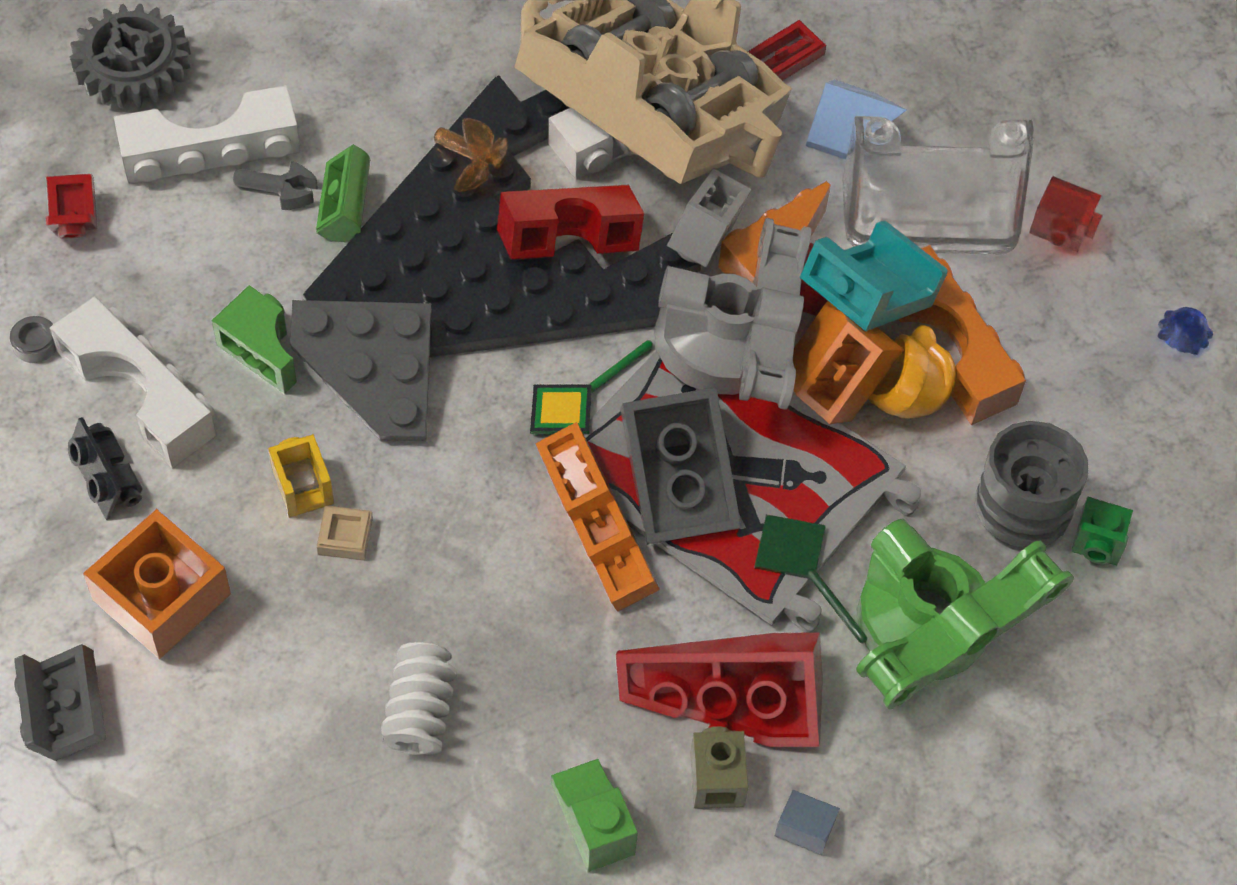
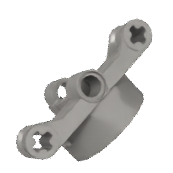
[654,218,811,410]

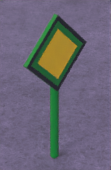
[530,340,653,434]

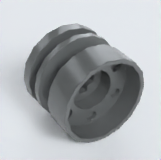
[975,421,1088,547]

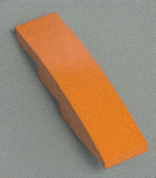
[535,422,660,612]

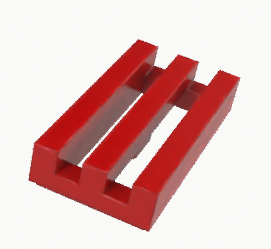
[747,20,827,81]

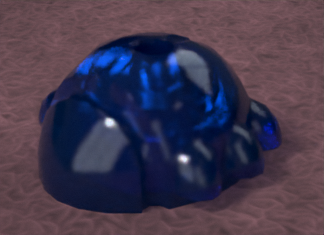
[1157,307,1213,355]

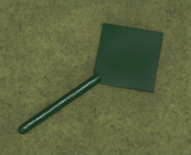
[754,514,867,643]

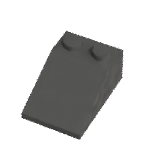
[620,387,741,544]

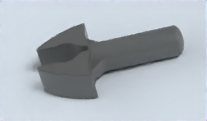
[233,161,318,210]

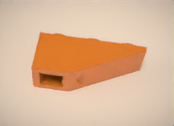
[718,181,831,283]

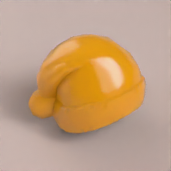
[868,325,956,419]

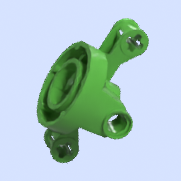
[856,518,1074,710]

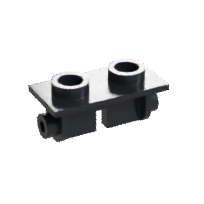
[68,417,143,520]

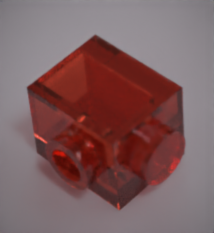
[1029,176,1103,252]

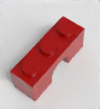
[497,185,645,259]

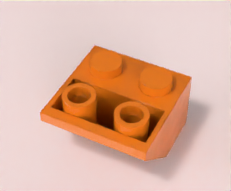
[793,301,904,424]

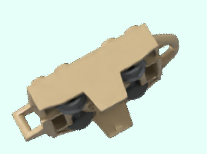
[514,0,792,184]

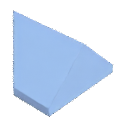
[806,80,907,159]

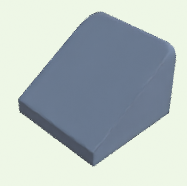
[774,790,840,855]

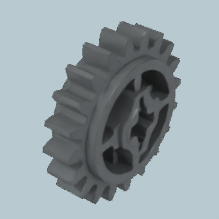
[70,4,191,108]

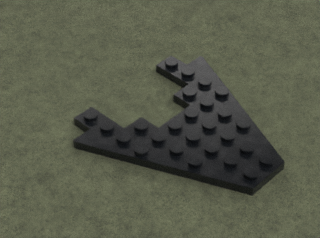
[303,76,701,357]

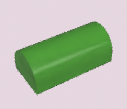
[316,144,371,242]

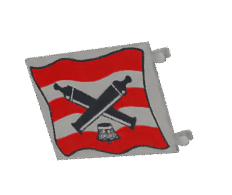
[584,351,921,633]

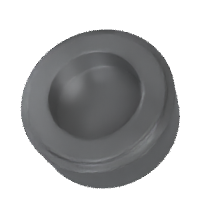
[10,316,57,363]

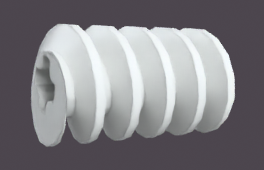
[381,642,457,755]

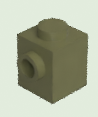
[690,727,748,809]

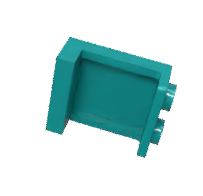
[799,220,948,331]

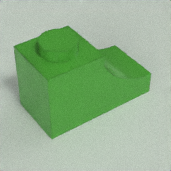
[212,285,297,394]
[551,759,638,872]

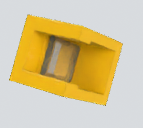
[268,434,334,518]

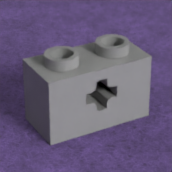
[667,168,752,267]

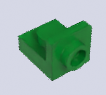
[1071,496,1133,566]

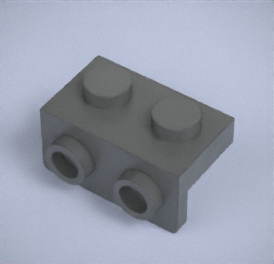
[14,644,106,761]

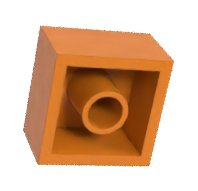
[83,509,231,660]

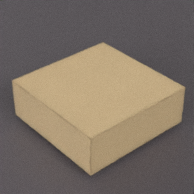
[317,505,373,560]

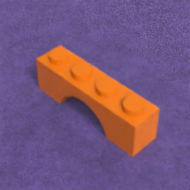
[899,245,1026,425]

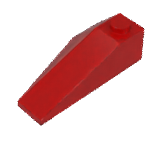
[616,633,823,747]

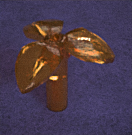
[434,118,508,192]

